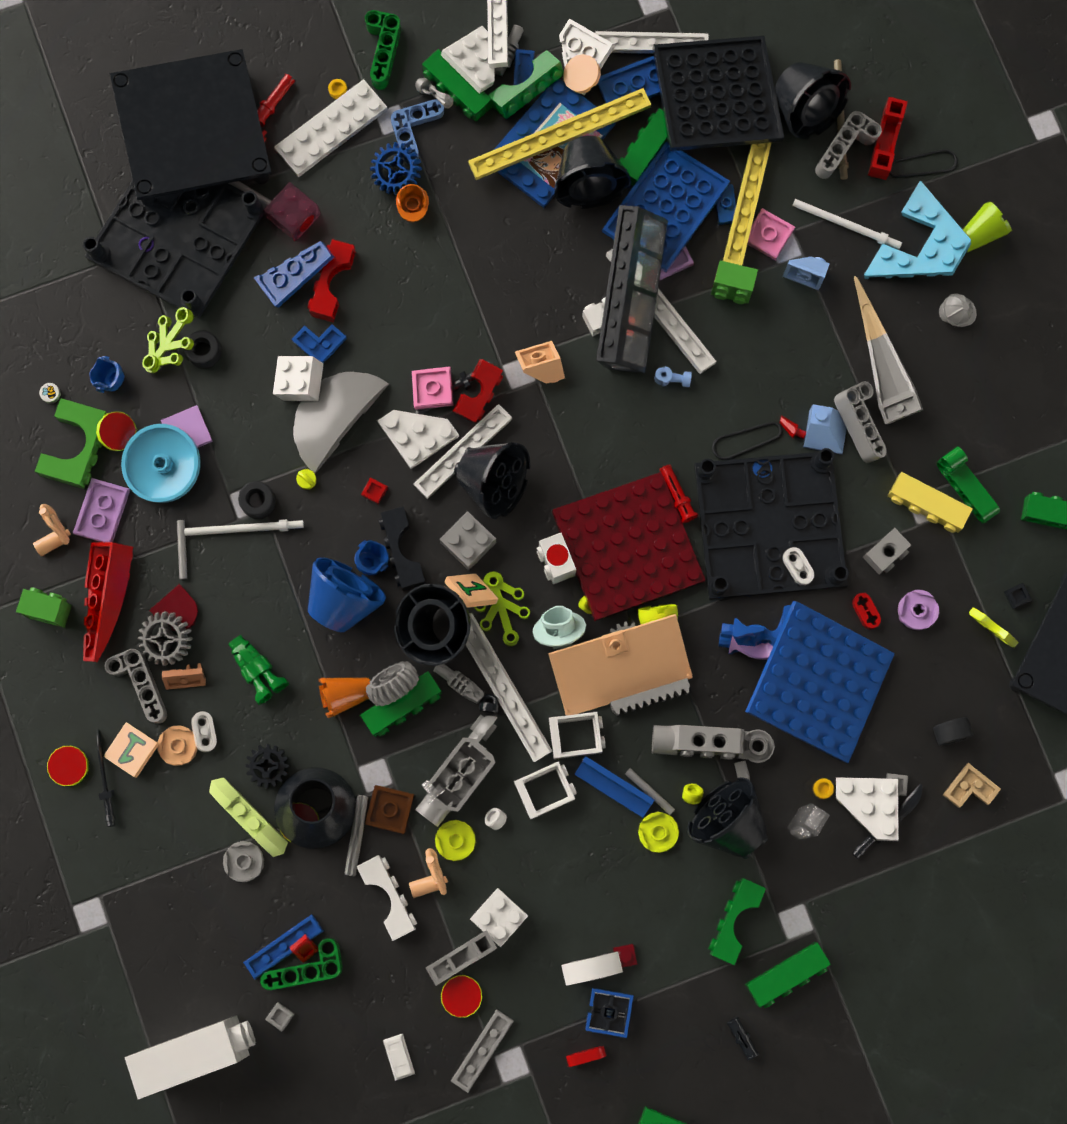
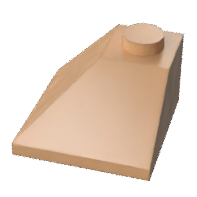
[515,341,565,384]

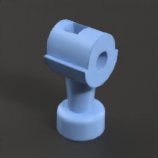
[654,366,692,387]

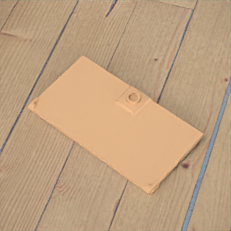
[548,614,693,716]

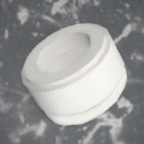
[485,808,507,830]

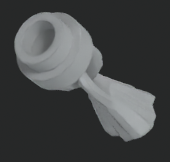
[415,78,454,108]

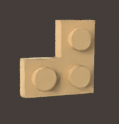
[943,763,1001,808]

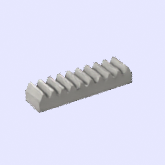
[610,678,690,716]

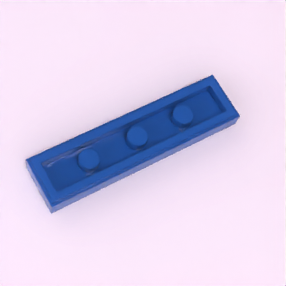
[243,914,323,980]

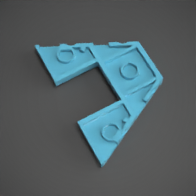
[864,181,971,279]

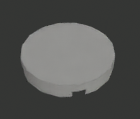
[223,841,264,882]

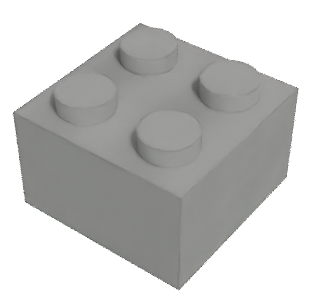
[440,511,496,570]

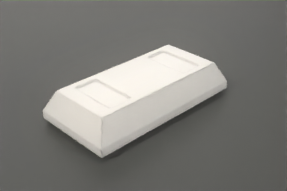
[383,1033,415,1081]

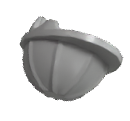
[939,294,977,327]

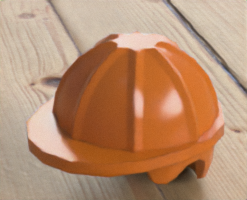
[396,184,429,222]

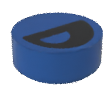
[753,460,772,478]

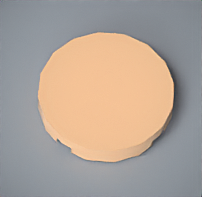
[563,54,601,94]
[157,725,198,766]

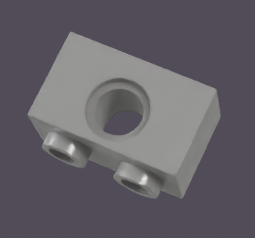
[863,528,911,574]

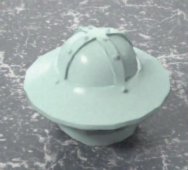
[532,606,586,649]

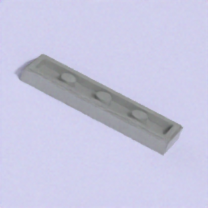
[451,1009,514,1093]

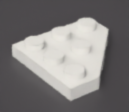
[559,19,615,95]
[441,26,495,94]
[378,410,459,469]
[836,777,898,841]

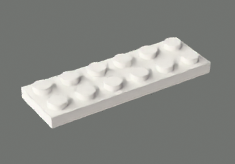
[274,79,388,177]

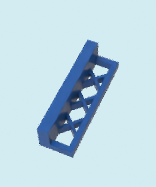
[574,756,655,818]

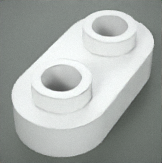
[783,547,814,585]
[191,711,217,752]

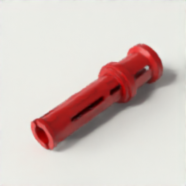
[257,74,295,127]
[660,464,698,523]

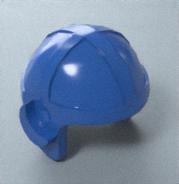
[89,356,125,393]
[354,540,389,575]

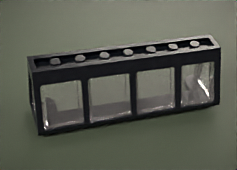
[596,205,668,373]

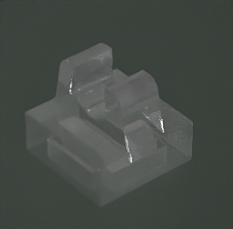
[422,780,444,803]

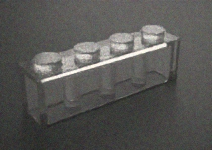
[787,804,830,840]

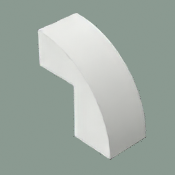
[561,952,623,986]

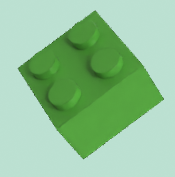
[711,260,758,304]
[16,587,72,628]

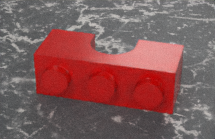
[453,359,503,423]

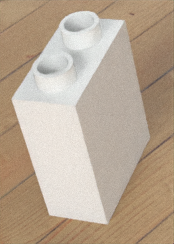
[125,1015,255,1099]

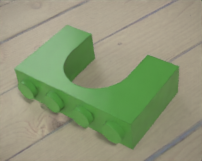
[35,398,107,489]

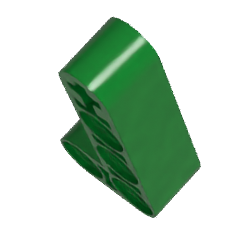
[365,10,401,90]
[937,447,1000,524]
[260,938,342,990]

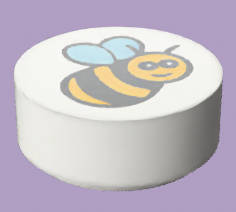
[39,383,61,404]

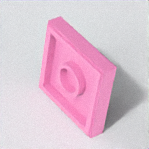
[747,208,795,261]
[412,367,454,410]

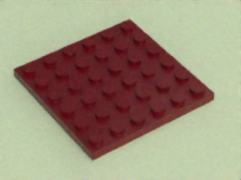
[552,472,705,621]

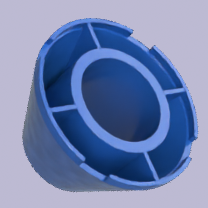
[308,558,386,632]

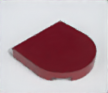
[149,584,198,632]

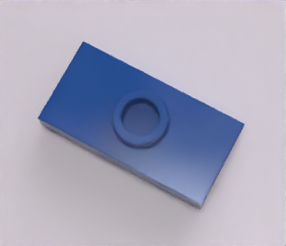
[513,49,535,85]
[716,185,736,225]

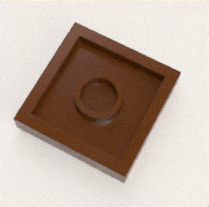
[365,785,415,834]

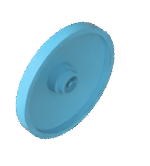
[121,424,201,503]

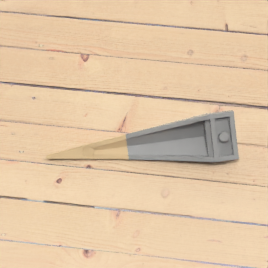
[854,276,923,425]

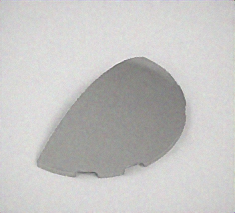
[293,371,389,474]

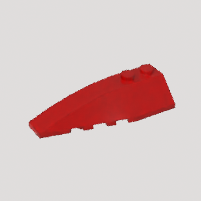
[83,542,133,662]

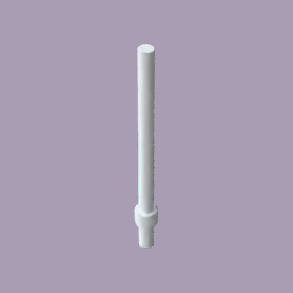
[793,199,902,249]
[184,519,304,536]

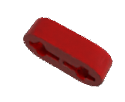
[852,593,881,629]
[566,1046,606,1067]

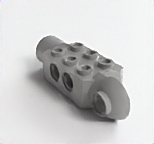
[415,715,497,827]
[652,725,775,763]

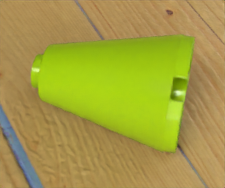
[963,202,1012,253]

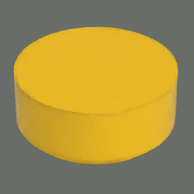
[328,79,348,99]
[813,778,834,799]

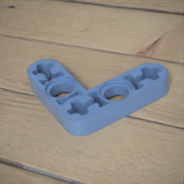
[391,99,444,164]

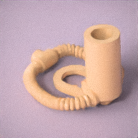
[33,504,71,556]
[409,848,448,898]

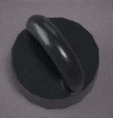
[479,694,499,713]

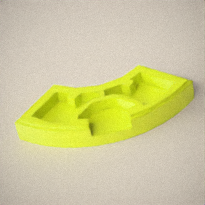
[969,607,1019,648]

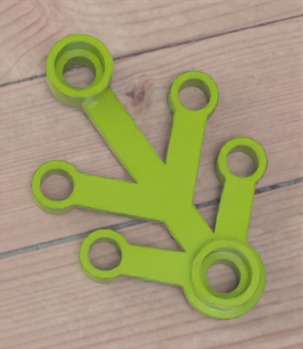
[142,307,194,373]
[474,572,530,647]

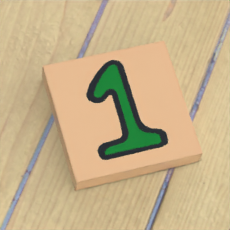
[444,574,498,608]
[103,722,159,778]

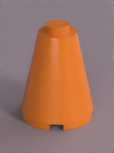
[319,678,370,718]

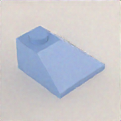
[783,257,829,290]
[803,404,847,454]

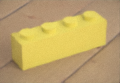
[888,472,973,533]

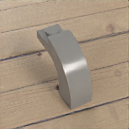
[426,930,497,986]

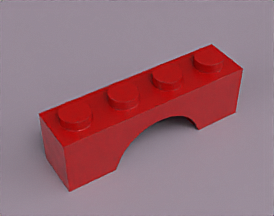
[868,97,908,180]
[308,239,356,323]

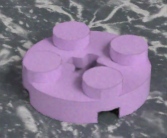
[898,590,939,630]

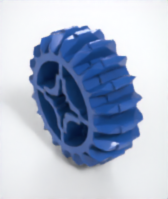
[370,142,422,195]

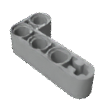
[815,111,882,179]
[834,381,886,463]
[105,649,167,724]

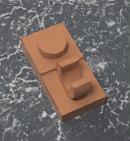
[162,663,206,690]

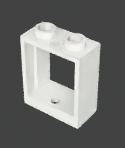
[549,712,606,759]
[514,761,577,820]

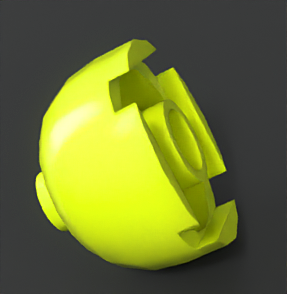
[638,604,678,624]

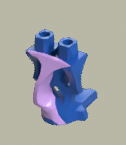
[718,605,791,660]

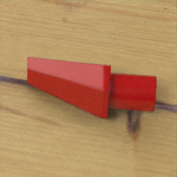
[779,415,806,439]

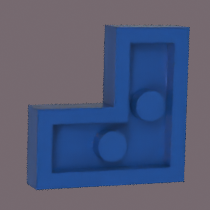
[291,324,347,363]

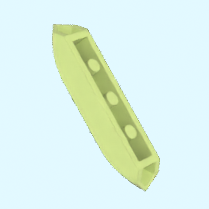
[209,777,288,857]

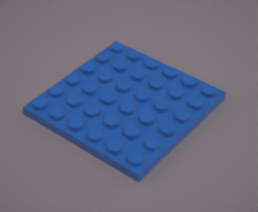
[745,601,895,763]

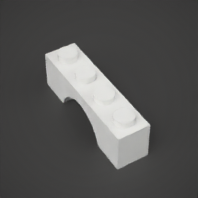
[356,855,417,941]

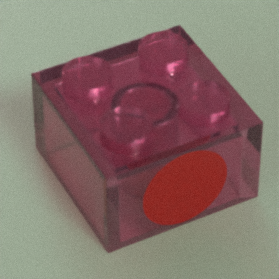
[264,182,321,242]

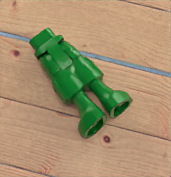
[228,635,289,705]

